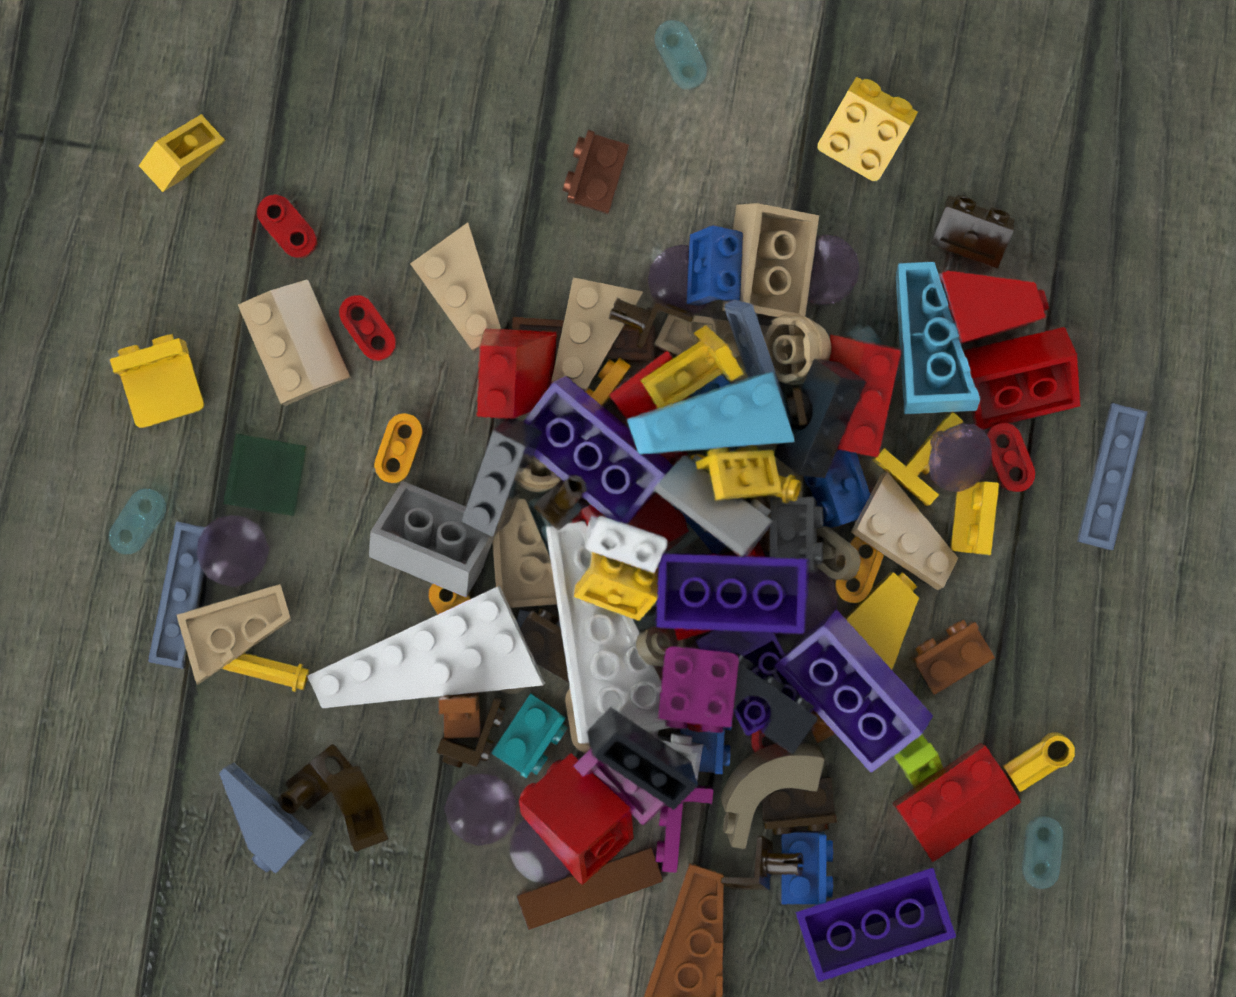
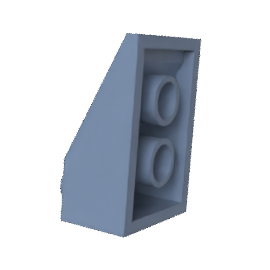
[219,762,313,874]

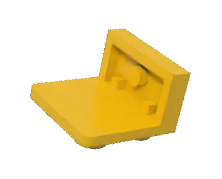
[818,76,918,181]
[110,334,204,428]

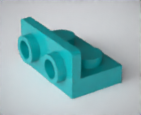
[491,693,568,778]

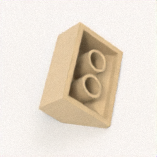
[722,203,819,319]
[238,279,351,406]

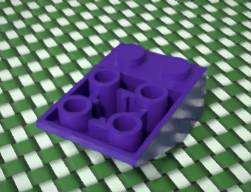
[695,630,804,736]

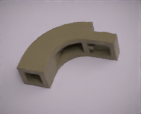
[720,743,825,849]

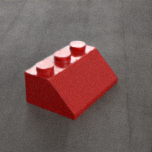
[963,327,1081,431]
[829,334,901,458]
[892,743,1021,862]

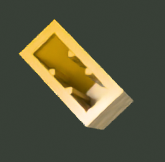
[845,572,919,670]

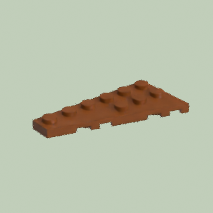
[643,862,724,997]

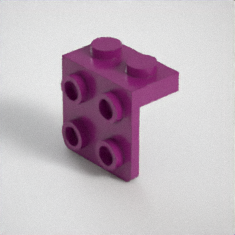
[658,646,738,733]

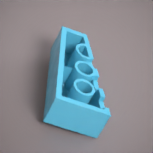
[895,262,980,414]
[627,372,795,454]

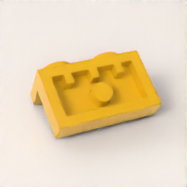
[696,445,782,500]
[950,480,999,555]
[574,552,659,621]

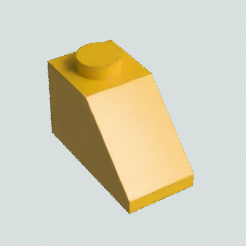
[139,114,225,192]

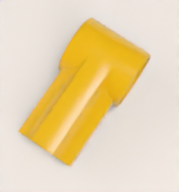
[1003,733,1075,792]

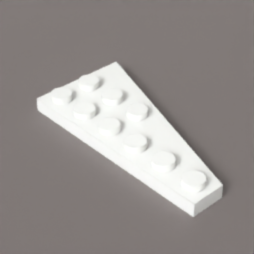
[546,521,672,743]
[307,586,546,708]

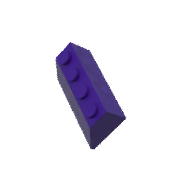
[523,376,674,525]
[657,553,809,634]
[774,609,933,773]
[795,867,956,982]

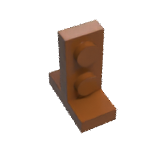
[438,692,481,738]

